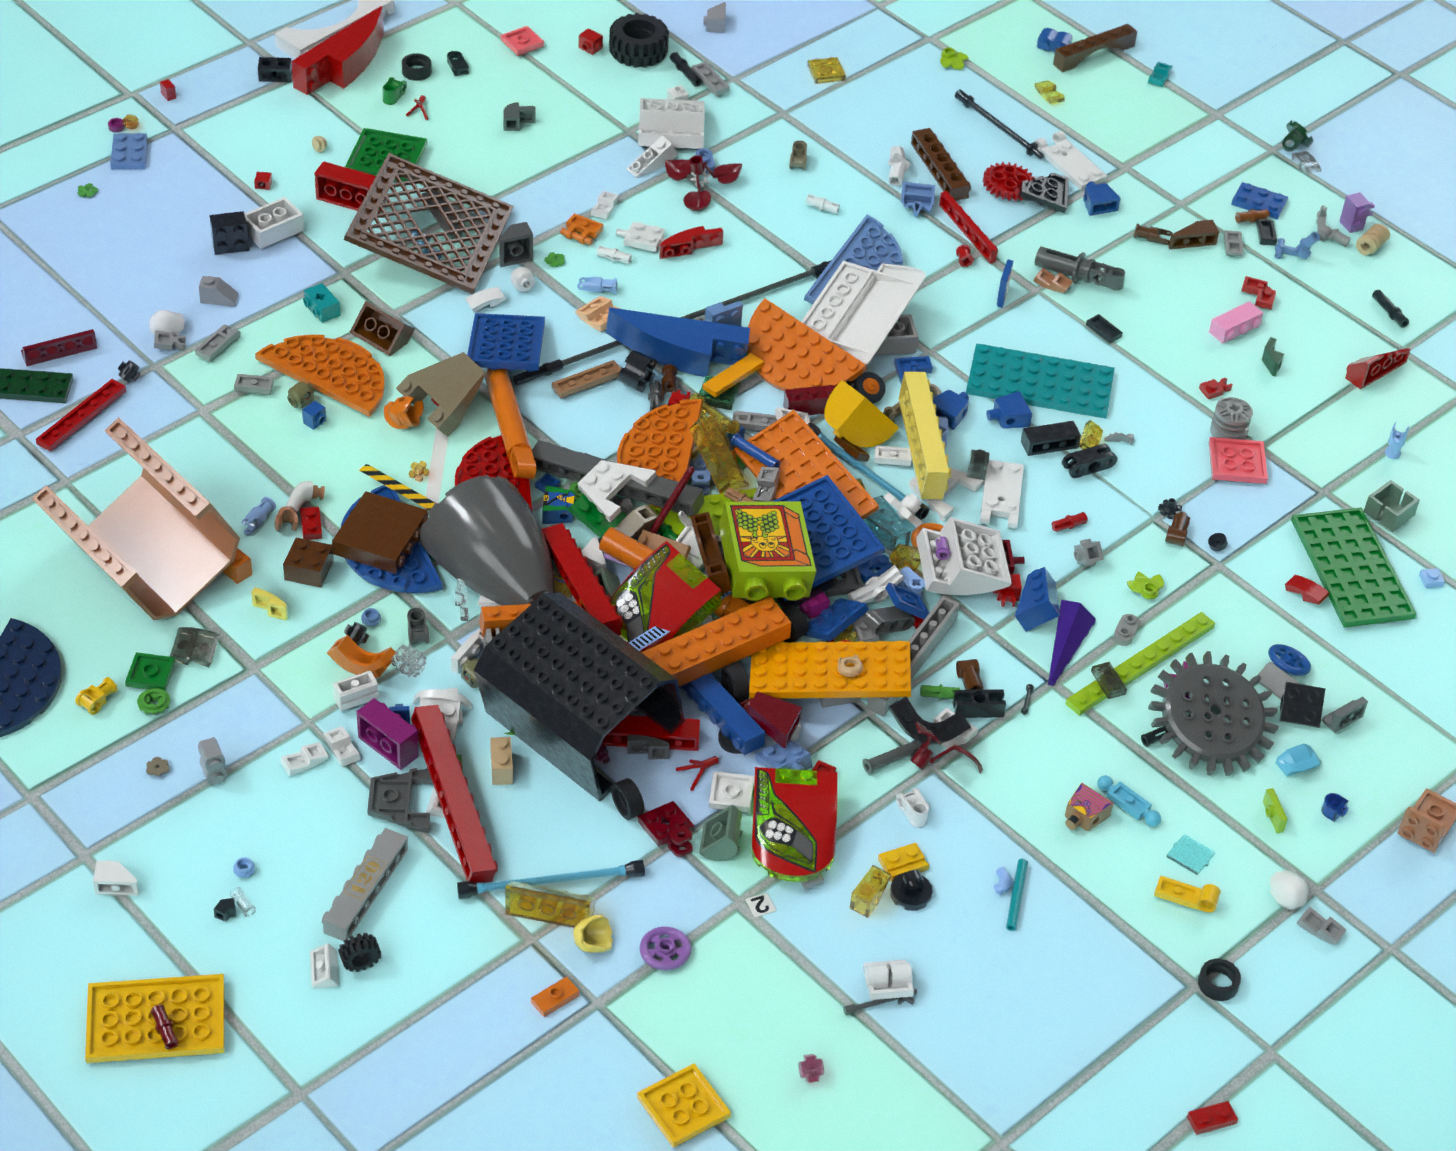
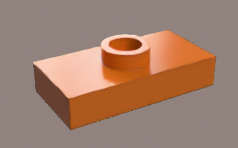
[531,976,580,1017]

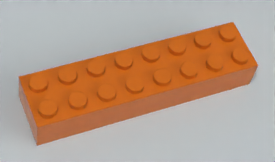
[641,596,791,686]

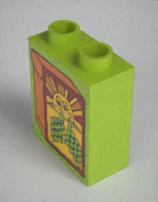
[719,501,816,601]

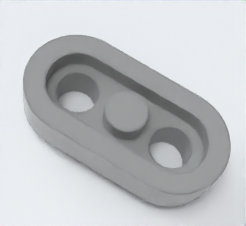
[1113,614,1140,646]

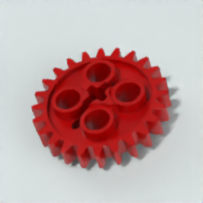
[982,162,1035,201]

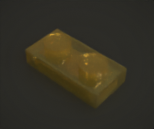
[1079,420,1104,449]

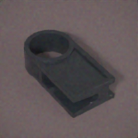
[447,51,469,76]

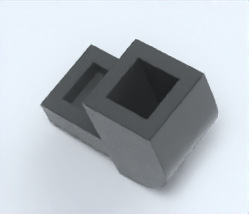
[503,102,536,131]

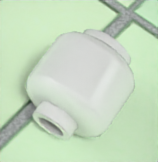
[510,267,535,292]

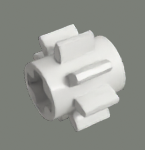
[690,169,711,188]

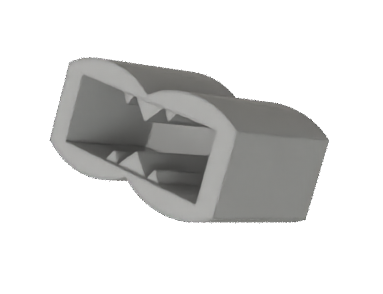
[198,737,227,786]

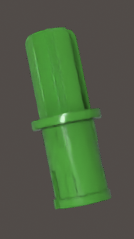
[920,684,960,700]

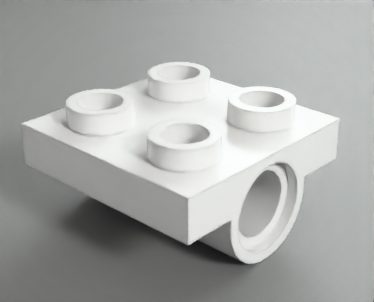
[863,959,914,1000]

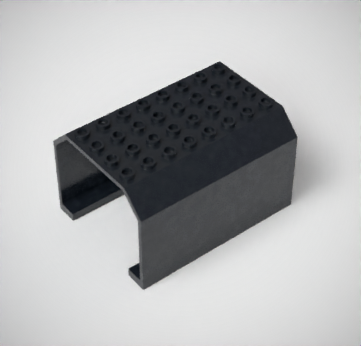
[474,592,685,802]

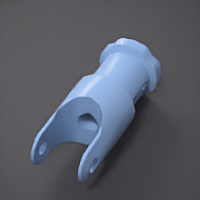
[577,277,618,294]
[1385,421,1409,459]
[241,497,276,535]

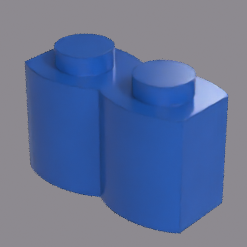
[1037,28,1073,53]

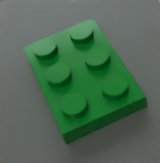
[568,494,627,538]

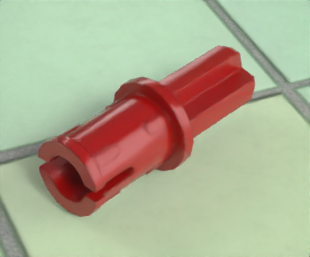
[1051,512,1088,532]

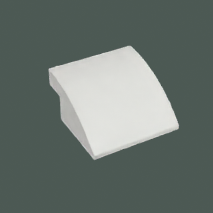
[638,98,705,149]
[916,517,1012,595]

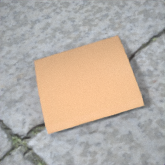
[575,296,621,332]

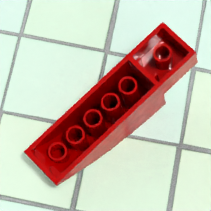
[291,6,384,95]

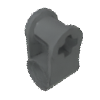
[407,608,429,646]

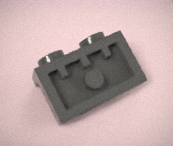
[1322,696,1368,733]

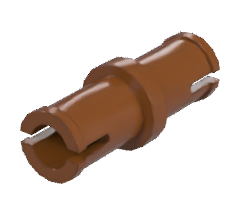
[1235,209,1269,223]

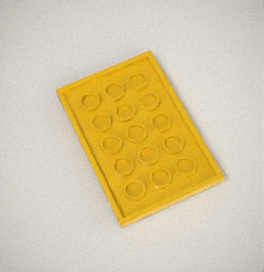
[85,974,224,1063]

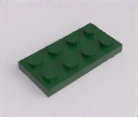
[0,368,73,403]

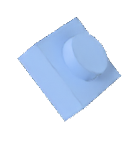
[1419,568,1445,588]

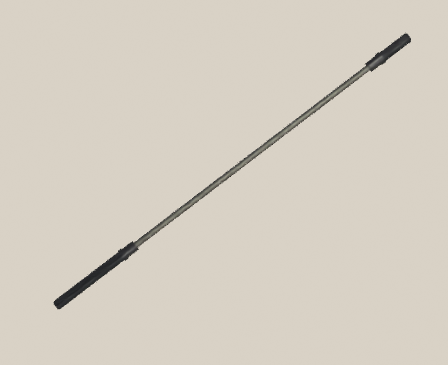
[513,260,831,385]

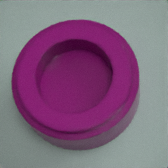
[108,118,125,133]

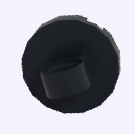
[890,870,933,911]

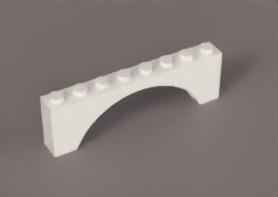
[275,0,395,59]

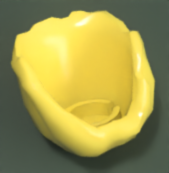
[573,915,613,953]

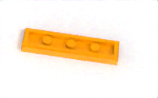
[702,353,764,397]

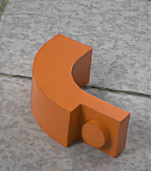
[327,635,396,678]

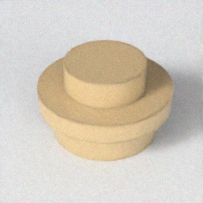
[312,136,327,152]

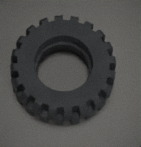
[609,13,669,68]

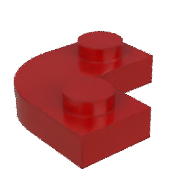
[1241,276,1276,310]

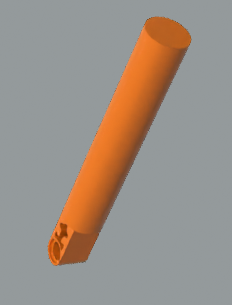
[485,369,536,479]
[599,527,751,618]

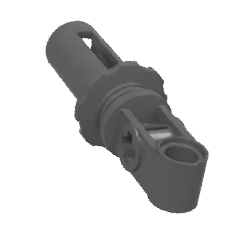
[1035,246,1125,290]

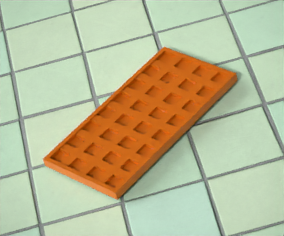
[734,410,879,520]

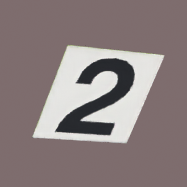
[745,892,777,917]

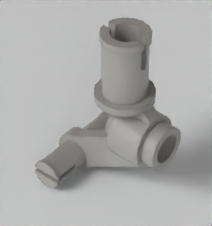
[1316,205,1351,247]

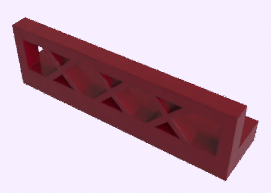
[21,329,97,366]

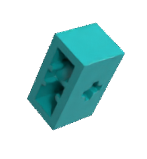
[303,283,341,323]

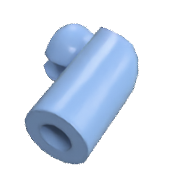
[994,867,1012,895]

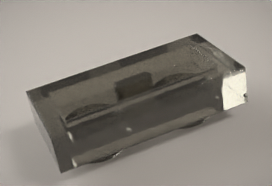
[1091,662,1127,699]

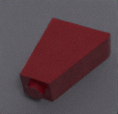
[747,691,802,748]

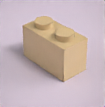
[490,737,513,785]

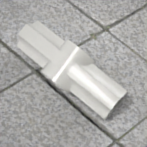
[888,145,910,186]
[848,565,905,604]

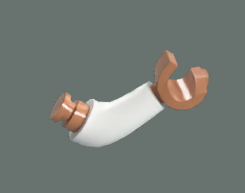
[274,481,325,531]

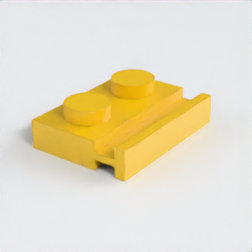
[878,842,929,882]

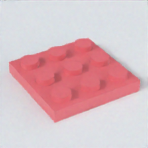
[1208,437,1268,484]

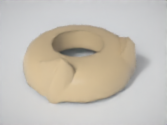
[837,654,863,677]

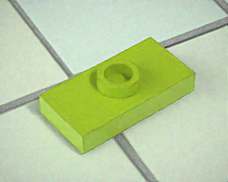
[1262,788,1288,833]

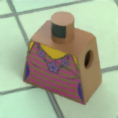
[1065,783,1114,831]

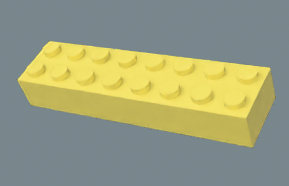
[898,372,951,499]

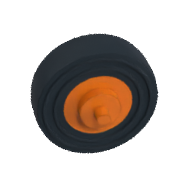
[853,372,886,404]

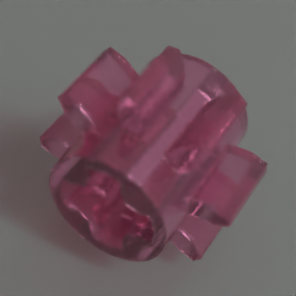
[798,1054,824,1083]

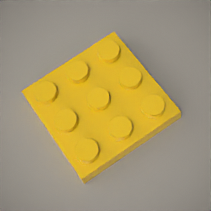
[637,1063,731,1148]

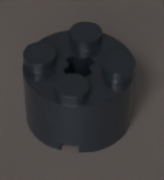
[619,350,657,393]

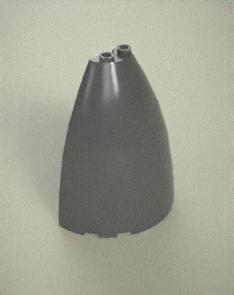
[420,475,555,606]

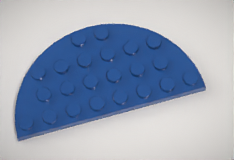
[341,485,443,593]

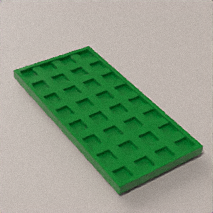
[1291,507,1417,628]

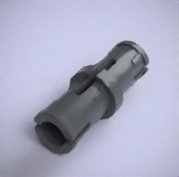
[648,380,662,411]

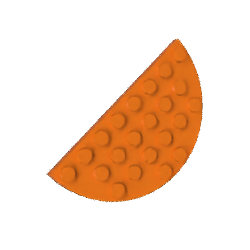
[747,298,867,391]
[255,334,385,417]
[617,399,703,509]

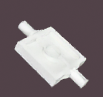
[616,222,665,252]

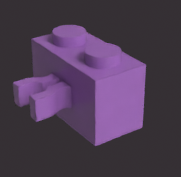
[1339,192,1375,233]

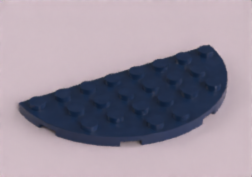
[0,618,61,737]

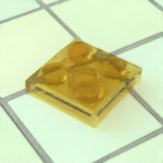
[807,57,846,84]

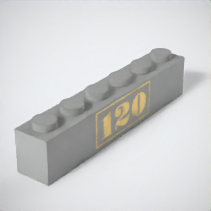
[321,828,408,941]

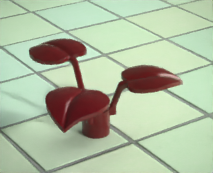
[665,155,742,211]
[910,721,983,774]

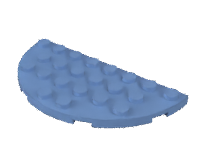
[803,214,903,305]

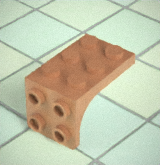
[1397,788,1456,853]

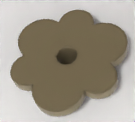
[146,757,169,777]

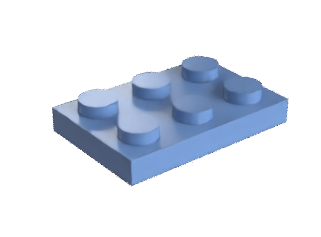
[110,133,148,170]

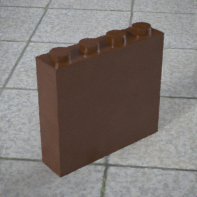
[332,491,428,574]

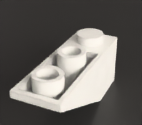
[626,136,678,178]

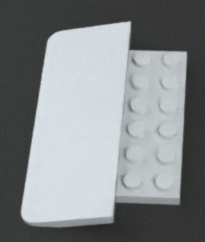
[801,261,926,365]

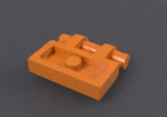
[560,213,604,245]

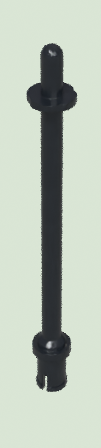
[954,89,1044,159]

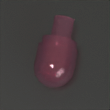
[594,743,610,764]

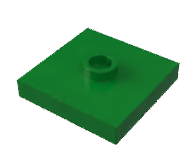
[125,652,176,691]

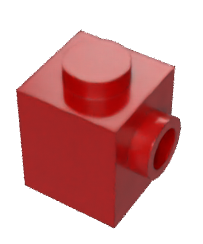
[578,28,603,55]

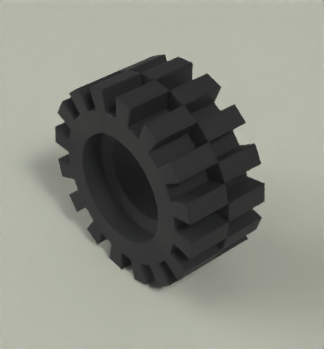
[338,933,382,972]

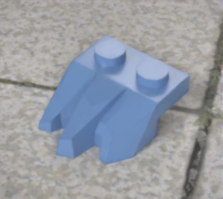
[901,182,935,217]

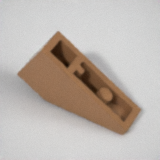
[638,530,691,565]

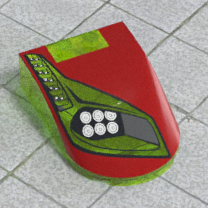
[610,541,721,652]
[751,767,837,882]

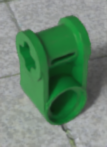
[382,77,407,105]

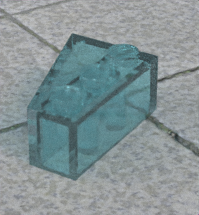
[864,495,911,553]

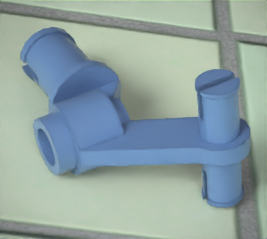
[1274,232,1320,259]

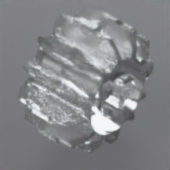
[392,644,426,677]

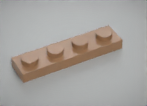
[552,360,621,399]

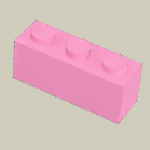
[1209,301,1264,344]

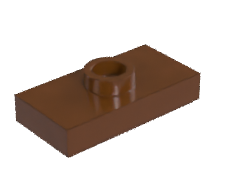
[833,436,870,461]

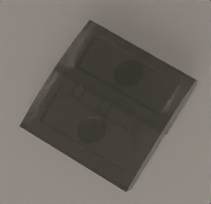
[169,627,220,668]

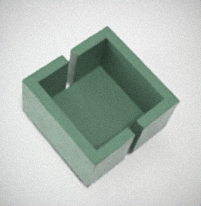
[1364,480,1420,532]

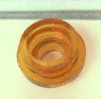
[122,114,139,129]

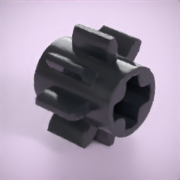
[118,360,141,382]
[344,622,370,646]

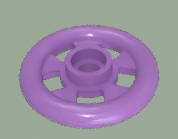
[639,926,691,971]

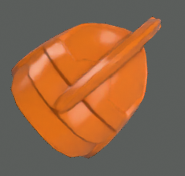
[384,396,424,429]

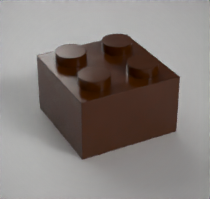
[283,537,334,588]

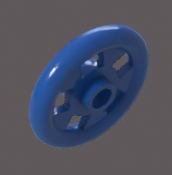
[1268,644,1311,676]

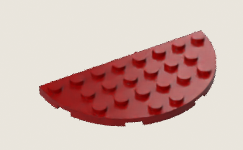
[455,435,532,510]

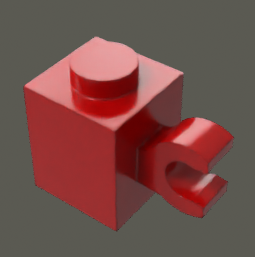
[992,574,1022,607]

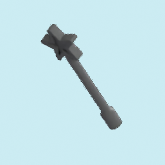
[843,989,917,1015]

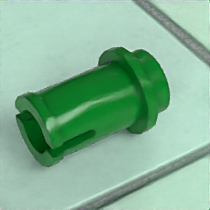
[658,524,678,541]

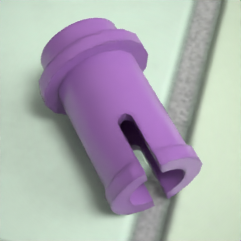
[935,536,951,560]

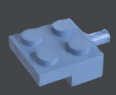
[705,301,743,326]
[755,739,813,783]

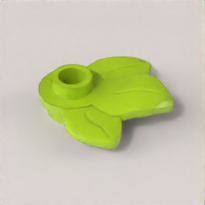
[940,47,969,70]
[1127,572,1164,599]

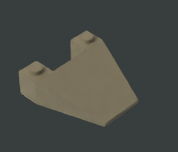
[396,352,486,437]

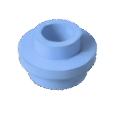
[233,857,255,878]

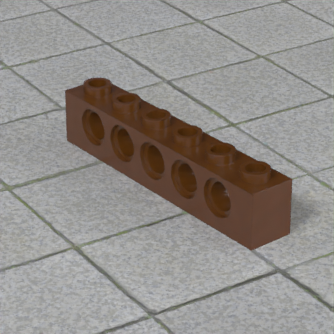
[911,128,971,201]

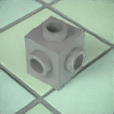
[1073,539,1104,567]

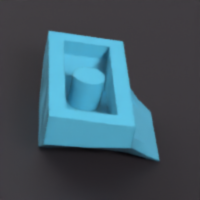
[1275,743,1321,777]

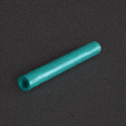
[1006,859,1028,931]

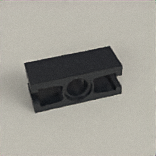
[952,689,1006,718]

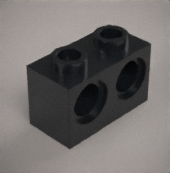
[257,57,292,82]

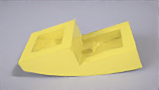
[251,587,288,620]

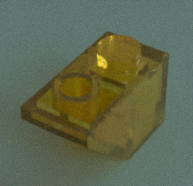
[850,865,891,918]

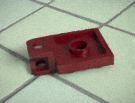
[637,801,695,857]

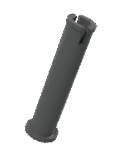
[862,740,920,774]

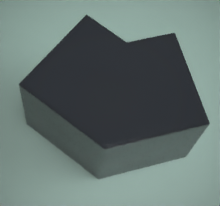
[213,898,236,922]

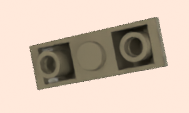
[615,504,665,539]

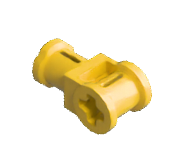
[75,677,118,715]

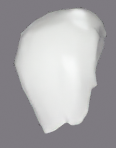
[149,310,185,337]
[1270,870,1309,910]

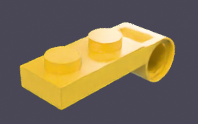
[1154,875,1221,913]

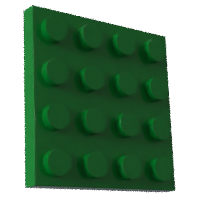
[345,128,427,182]

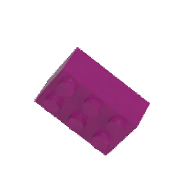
[356,698,419,770]

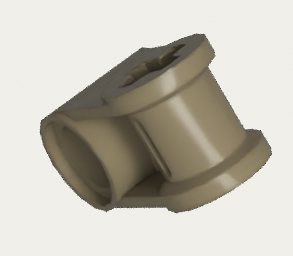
[789,140,807,170]

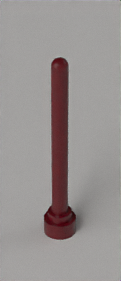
[647,466,695,534]

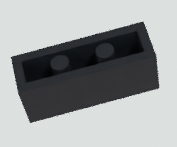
[1020,420,1081,456]

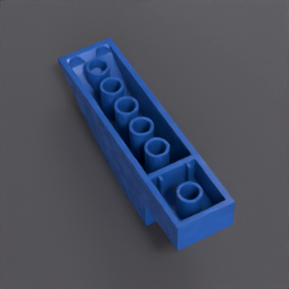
[606,307,750,378]

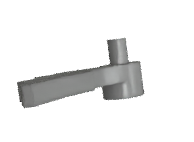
[1104,432,1134,445]

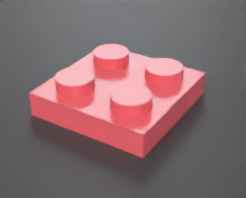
[501,26,544,56]

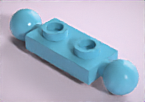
[1097,775,1161,827]

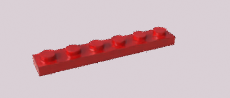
[939,191,998,264]
[36,379,126,452]

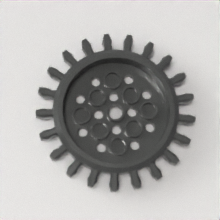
[1148,651,1279,776]

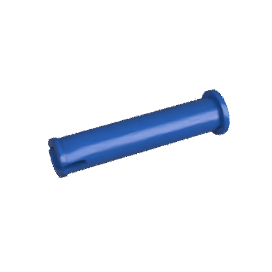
[730,433,781,468]

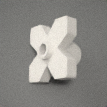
[884,492,924,527]

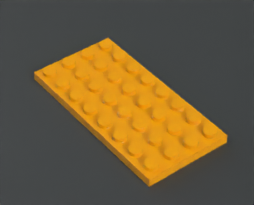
[749,641,911,699]

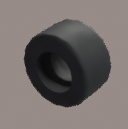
[781,604,809,643]

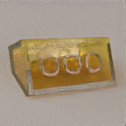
[689,415,750,494]
[505,881,595,928]

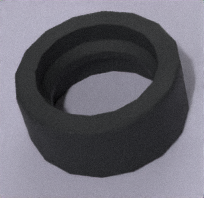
[401,53,432,81]
[721,663,749,702]
[611,778,645,820]
[1198,958,1241,1001]

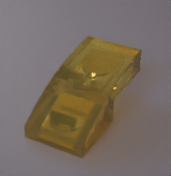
[1035,80,1065,105]

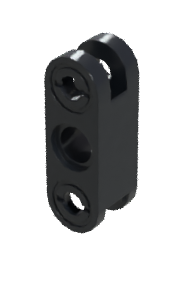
[1061,444,1118,478]

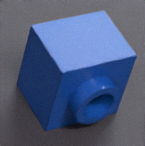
[302,401,326,430]

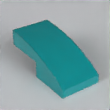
[1148,62,1173,87]

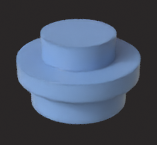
[361,608,381,626]

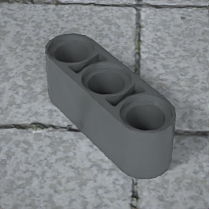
[863,606,915,635]

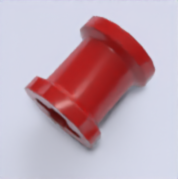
[956,245,974,267]

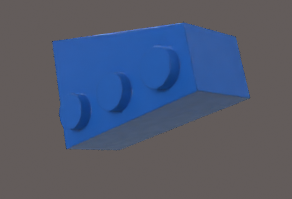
[1015,567,1060,632]

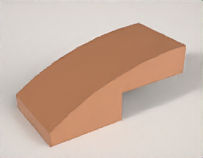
[1033,268,1073,293]

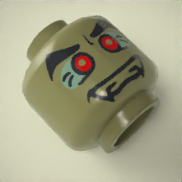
[287,382,315,409]
[461,659,479,688]

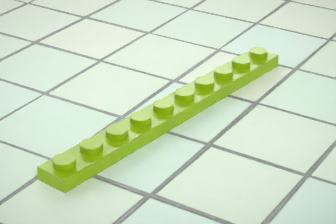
[1065,612,1215,716]

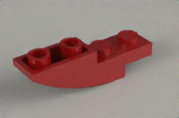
[659,226,724,259]

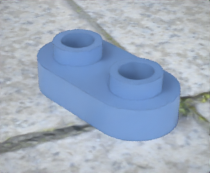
[696,148,715,174]

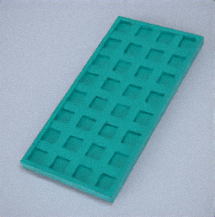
[966,343,1115,419]

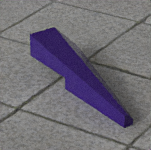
[1048,599,1096,686]

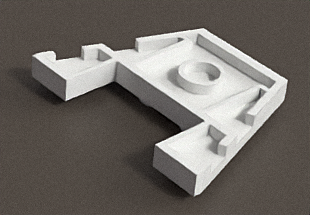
[578,460,657,522]
[908,468,985,522]

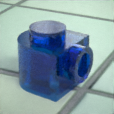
[1321,793,1349,822]

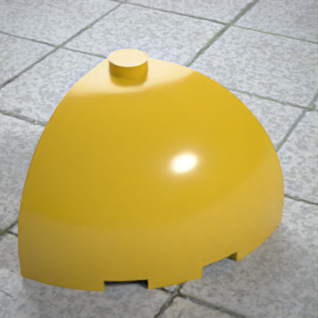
[824,380,899,447]

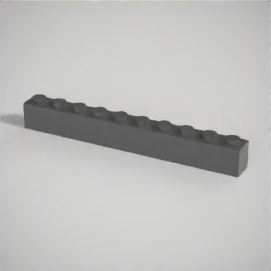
[532,440,704,516]

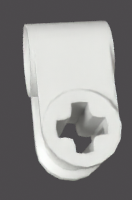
[896,788,929,827]

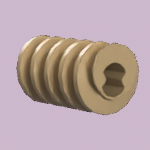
[1356,224,1390,256]

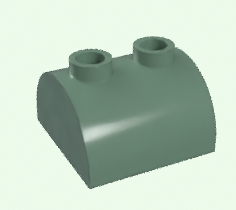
[699,804,743,861]

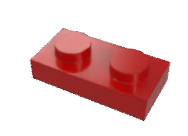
[300,507,322,540]
[1187,1101,1238,1135]

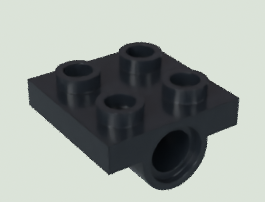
[1279,682,1326,728]

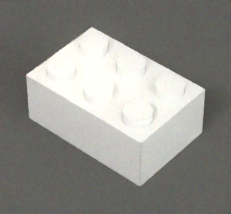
[245,197,305,249]

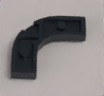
[888,696,971,744]

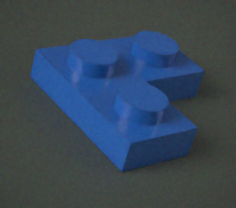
[894,356,933,384]

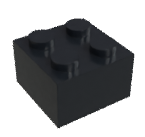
[209,211,249,255]

